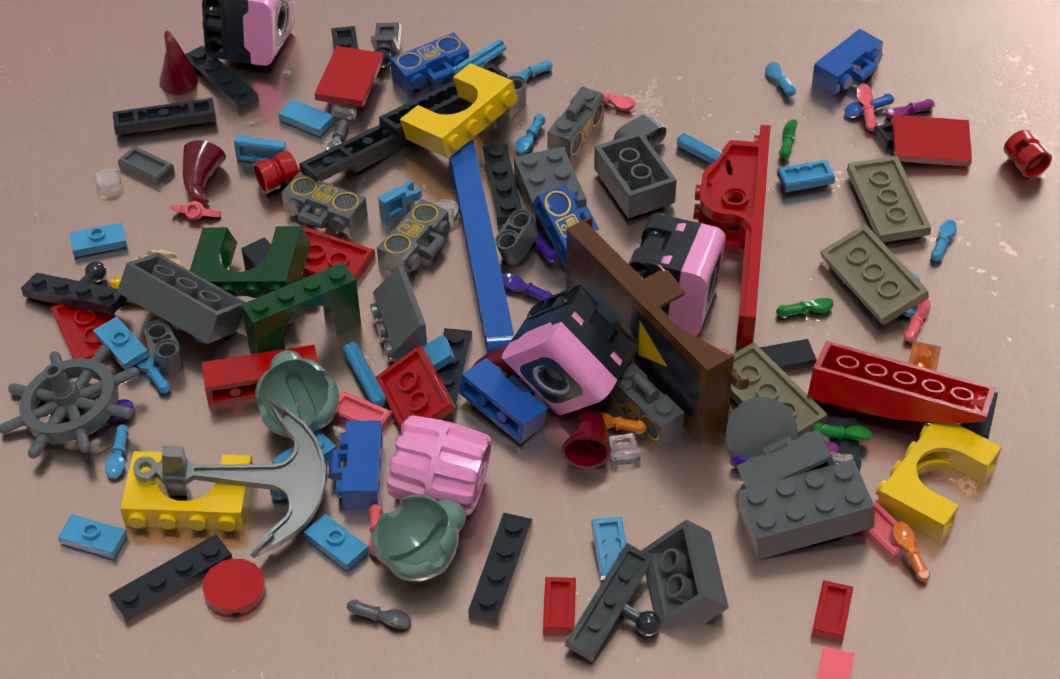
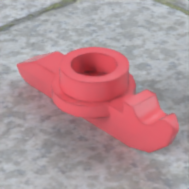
[169,201,221,221]

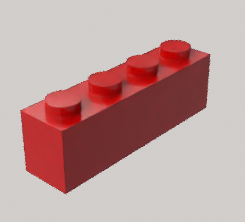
[202,344,318,406]

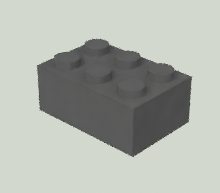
[594,131,677,218]
[514,147,587,231]

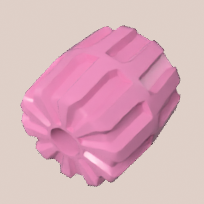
[387,416,491,515]

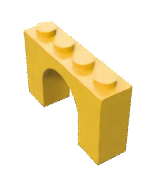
[400,63,518,158]
[876,422,1002,543]
[120,451,253,532]

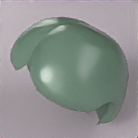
[255,350,339,438]
[372,494,466,583]

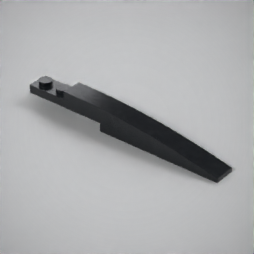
[299,63,508,182]

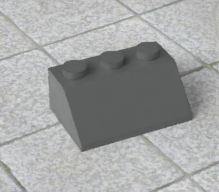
[370,265,427,363]
[642,519,729,628]

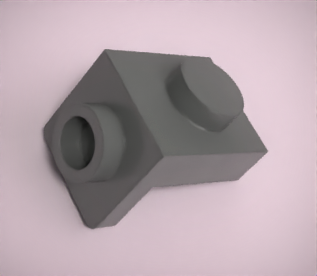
[371,22,402,53]

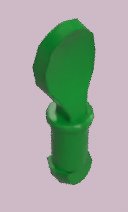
[778,119,798,159]
[776,298,833,318]
[812,423,873,441]

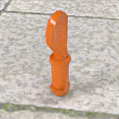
[599,412,647,434]
[892,522,930,582]

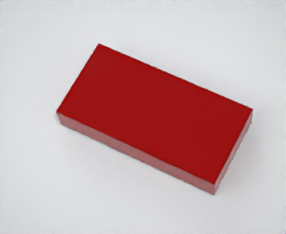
[543,577,576,636]
[811,580,854,644]

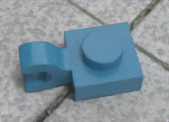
[378,180,422,221]

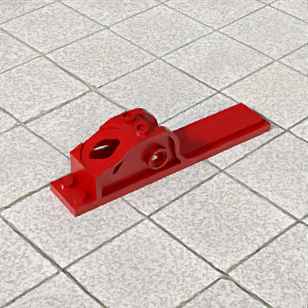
[693,125,771,349]

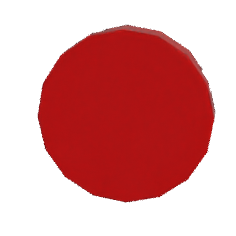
[202,559,265,615]

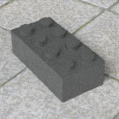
[117,253,246,344]
[738,459,875,560]

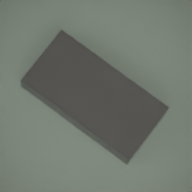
[117,146,175,186]

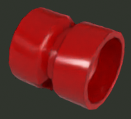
[1003,129,1052,178]
[253,150,300,194]

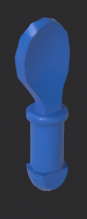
[844,94,895,118]

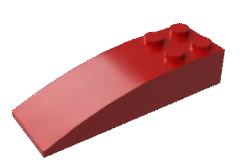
[807,341,996,423]

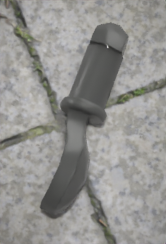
[325,119,349,151]
[347,599,411,629]

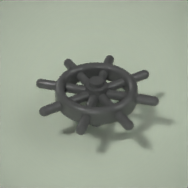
[0,345,140,459]

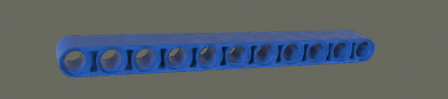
[449,140,514,353]

